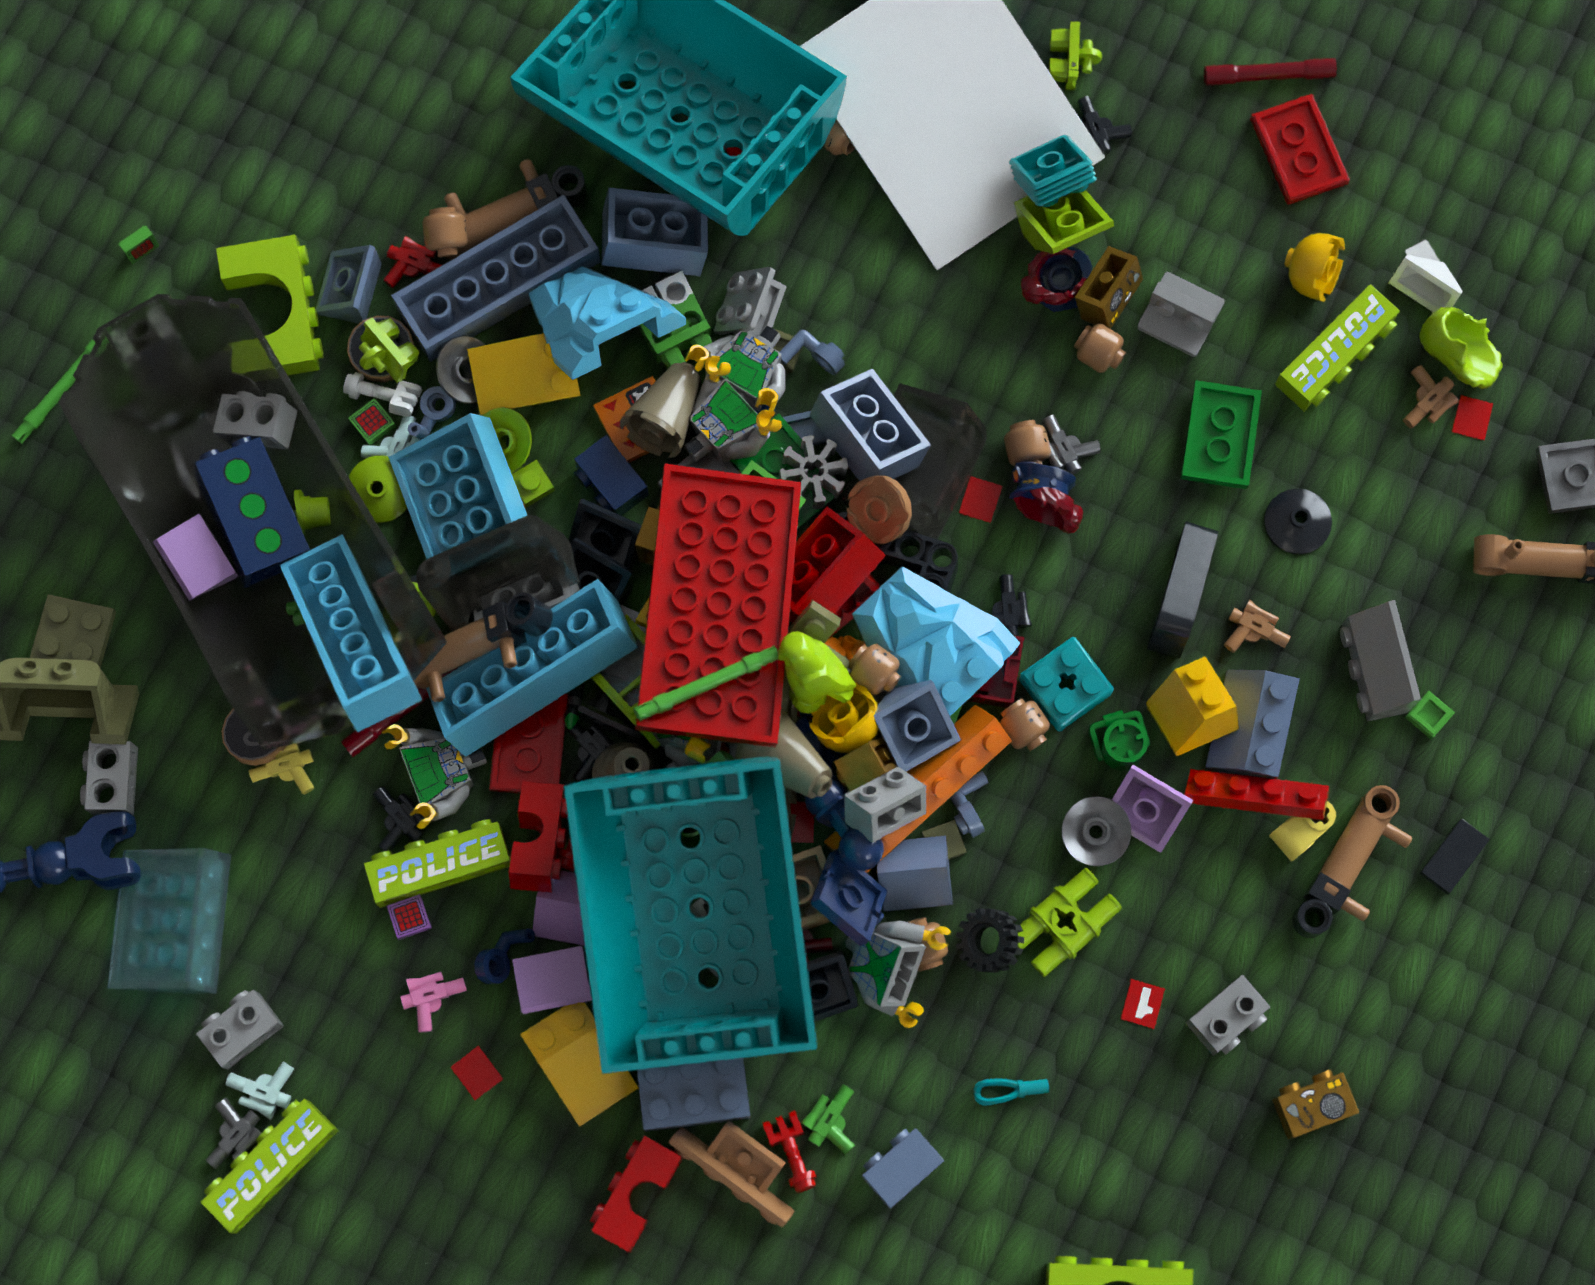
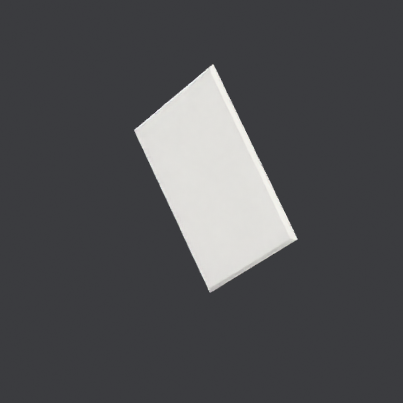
[800,0,1105,270]

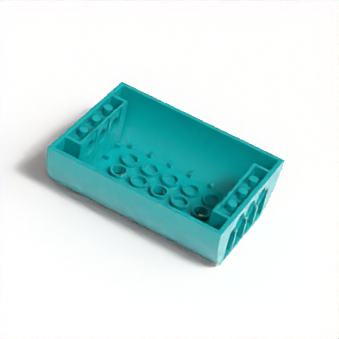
[510,0,847,236]
[564,757,817,1074]

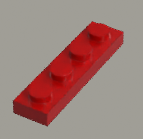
[1185,769,1329,820]

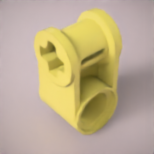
[1269,801,1336,862]

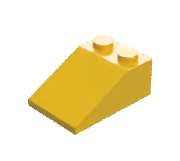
[467,333,580,415]
[520,1002,639,1127]

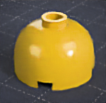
[1285,233,1345,302]
[809,683,879,753]

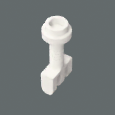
[343,372,422,417]

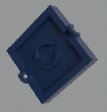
[810,849,887,947]

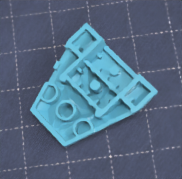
[529,266,687,380]
[852,567,1020,716]

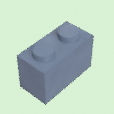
[862,1128,944,1209]

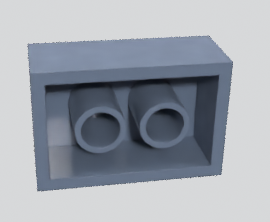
[602,188,708,276]
[809,369,931,481]
[637,1058,751,1132]

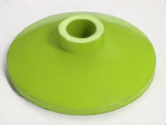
[483,408,532,473]
[346,455,407,523]

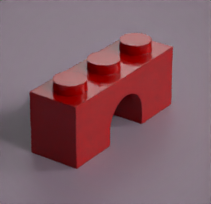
[508,781,568,893]
[590,1136,683,1253]

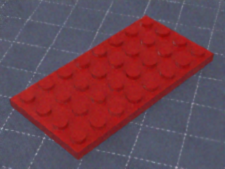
[635,464,801,748]

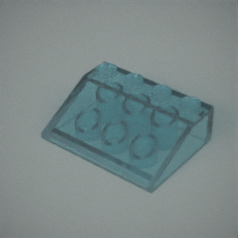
[107,848,231,994]

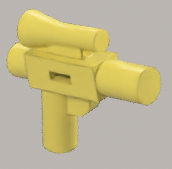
[249,739,315,795]

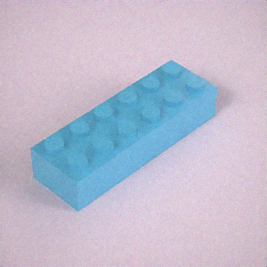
[280,535,422,732]
[426,579,638,757]

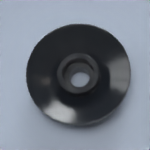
[1264,489,1332,555]

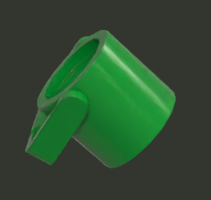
[1088,710,1150,771]

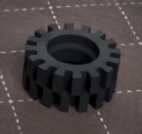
[956,908,1024,973]

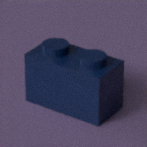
[574,435,649,516]

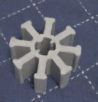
[779,435,848,509]

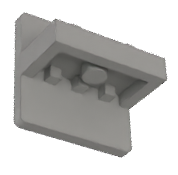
[714,267,786,337]
[1137,272,1225,357]

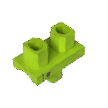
[1049,22,1102,90]
[359,318,419,383]

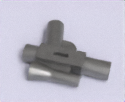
[1042,415,1101,475]
[206,1098,261,1169]

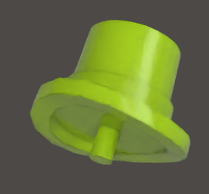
[293,490,331,535]

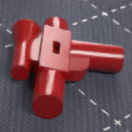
[383,236,442,288]

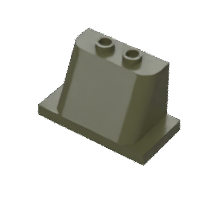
[0,658,139,745]

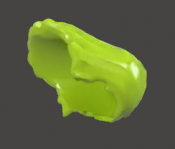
[1419,307,1503,389]

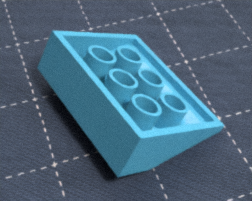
[389,413,536,580]

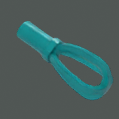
[974,1079,1049,1105]

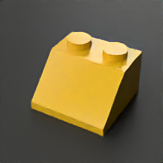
[1146,656,1239,757]

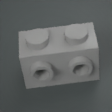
[844,767,926,843]
[1186,975,1270,1055]
[196,990,284,1070]

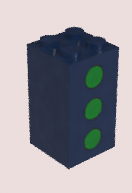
[195,436,310,588]

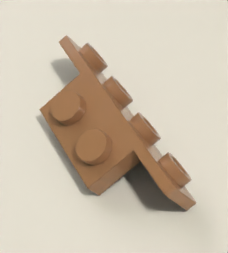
[669,1121,795,1227]

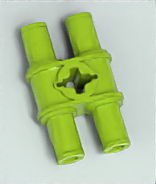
[1017,867,1122,977]

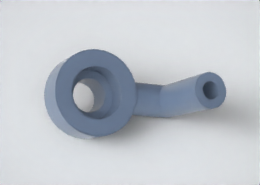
[780,330,845,375]
[408,386,456,440]
[950,771,989,838]

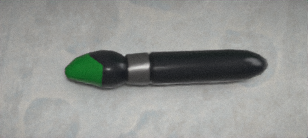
[564,681,586,730]

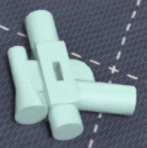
[361,416,419,458]
[225,1061,294,1120]

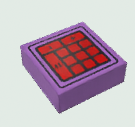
[387,894,432,940]

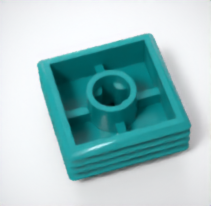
[1009,134,1097,207]
[1019,637,1114,732]

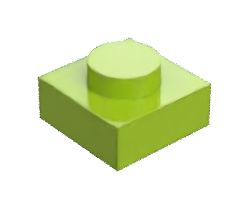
[512,460,555,508]

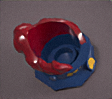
[1021,247,1092,312]
[1009,462,1083,534]

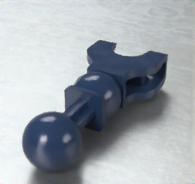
[795,717,884,871]
[0,811,141,893]

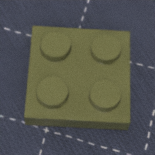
[30,594,116,668]

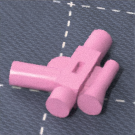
[401,972,467,1032]

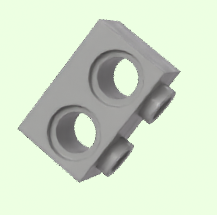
[213,391,297,449]
[80,741,138,815]

